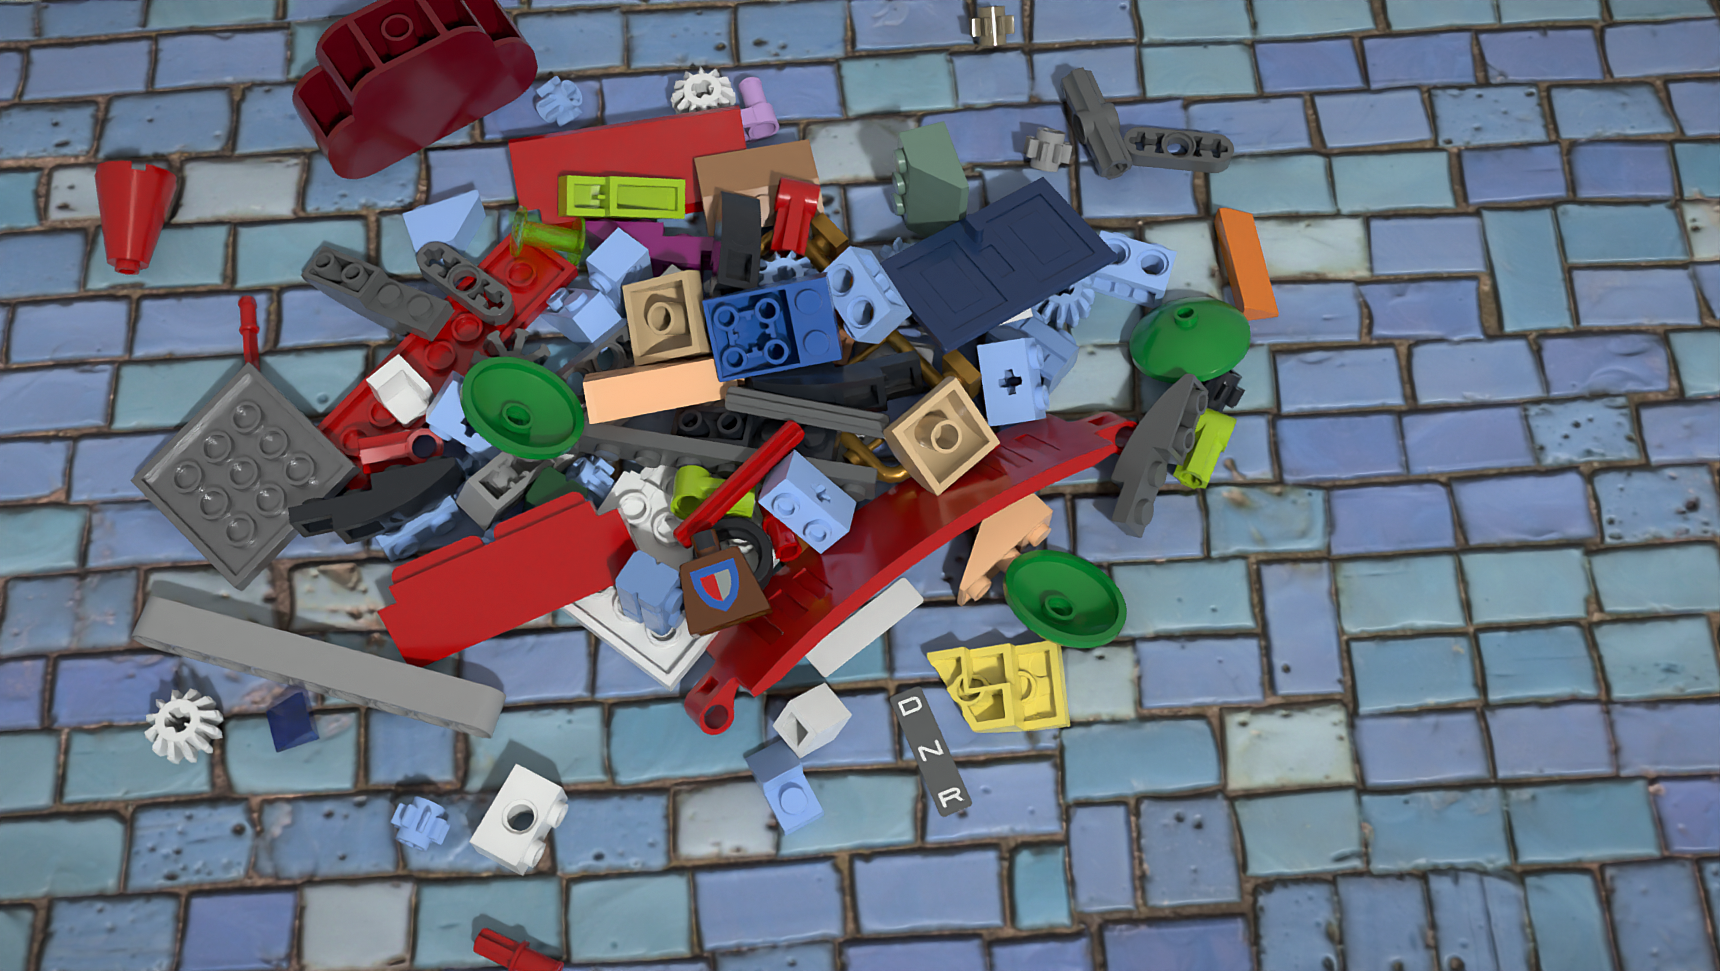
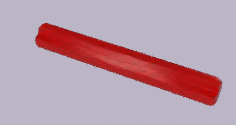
[673,420,805,549]

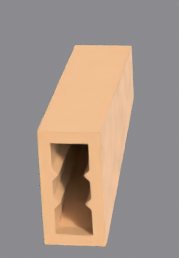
[583,355,745,424]

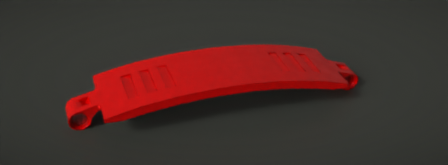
[684,412,1138,735]

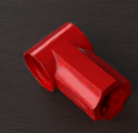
[769,176,820,260]
[357,427,444,474]

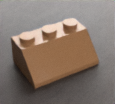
[694,139,825,236]

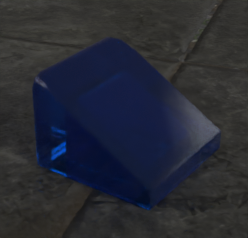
[266,691,320,753]

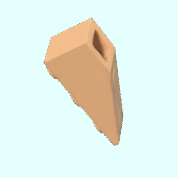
[957,493,1053,607]

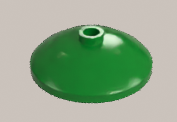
[1129,296,1251,384]
[460,357,584,460]
[1003,550,1127,648]

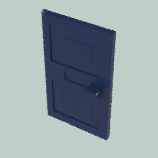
[880,177,1118,354]

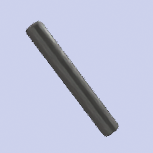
[725,386,890,439]

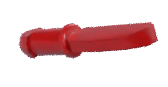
[238,295,260,371]

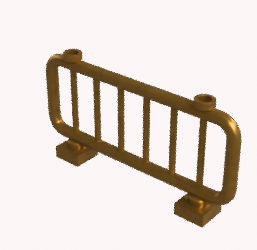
[708,212,982,483]

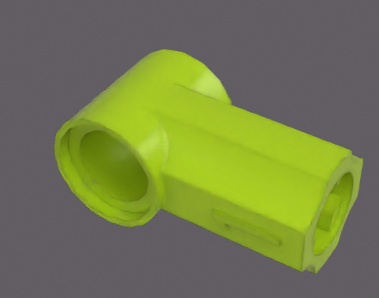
[1173,407,1237,489]
[670,465,756,520]

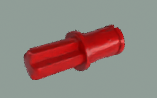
[757,489,802,562]
[473,928,564,971]

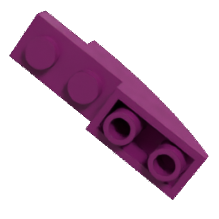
[584,219,714,284]

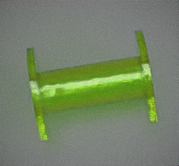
[510,205,586,266]

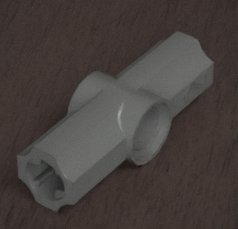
[1060,67,1133,180]

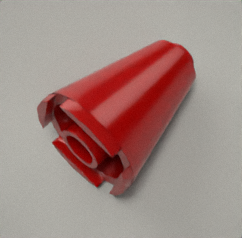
[94,161,177,275]

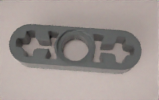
[1123,127,1234,173]
[416,242,515,325]

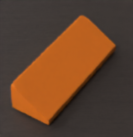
[1214,208,1279,321]

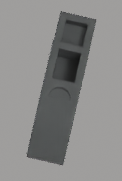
[301,246,455,341]
[1110,373,1209,538]

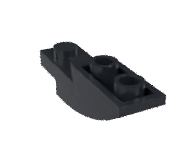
[706,191,761,334]
[751,350,924,412]
[670,405,842,462]
[288,456,466,544]

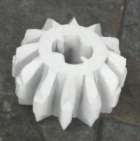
[671,66,736,114]
[144,688,224,764]

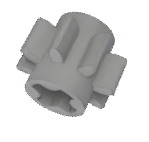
[1023,127,1073,172]

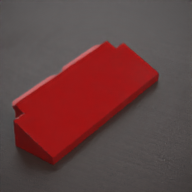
[508,105,747,234]
[377,492,640,668]

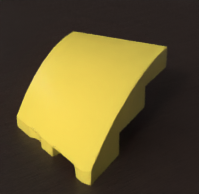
[927,641,1070,733]

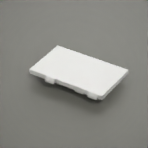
[597,470,693,574]

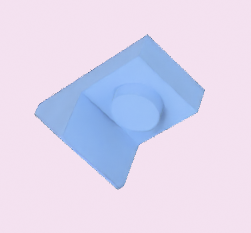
[745,739,824,836]

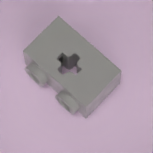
[456,452,556,531]

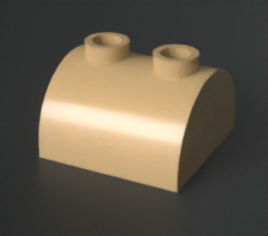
[622,270,713,366]
[883,376,1000,496]

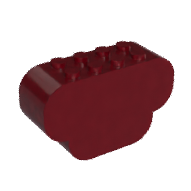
[292,0,538,179]

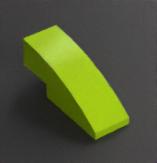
[558,175,685,219]

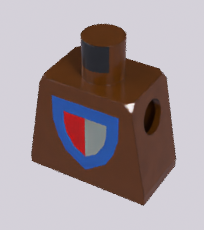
[679,529,773,639]

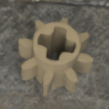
[969,6,1015,46]

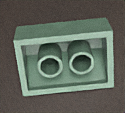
[891,121,969,238]

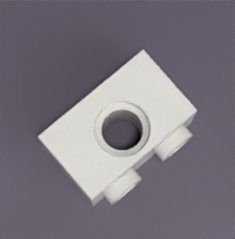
[469,764,568,876]

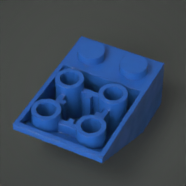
[702,272,843,383]

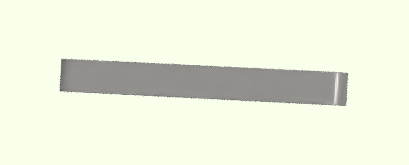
[131,596,506,738]

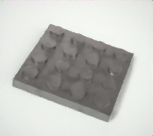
[130,362,361,591]

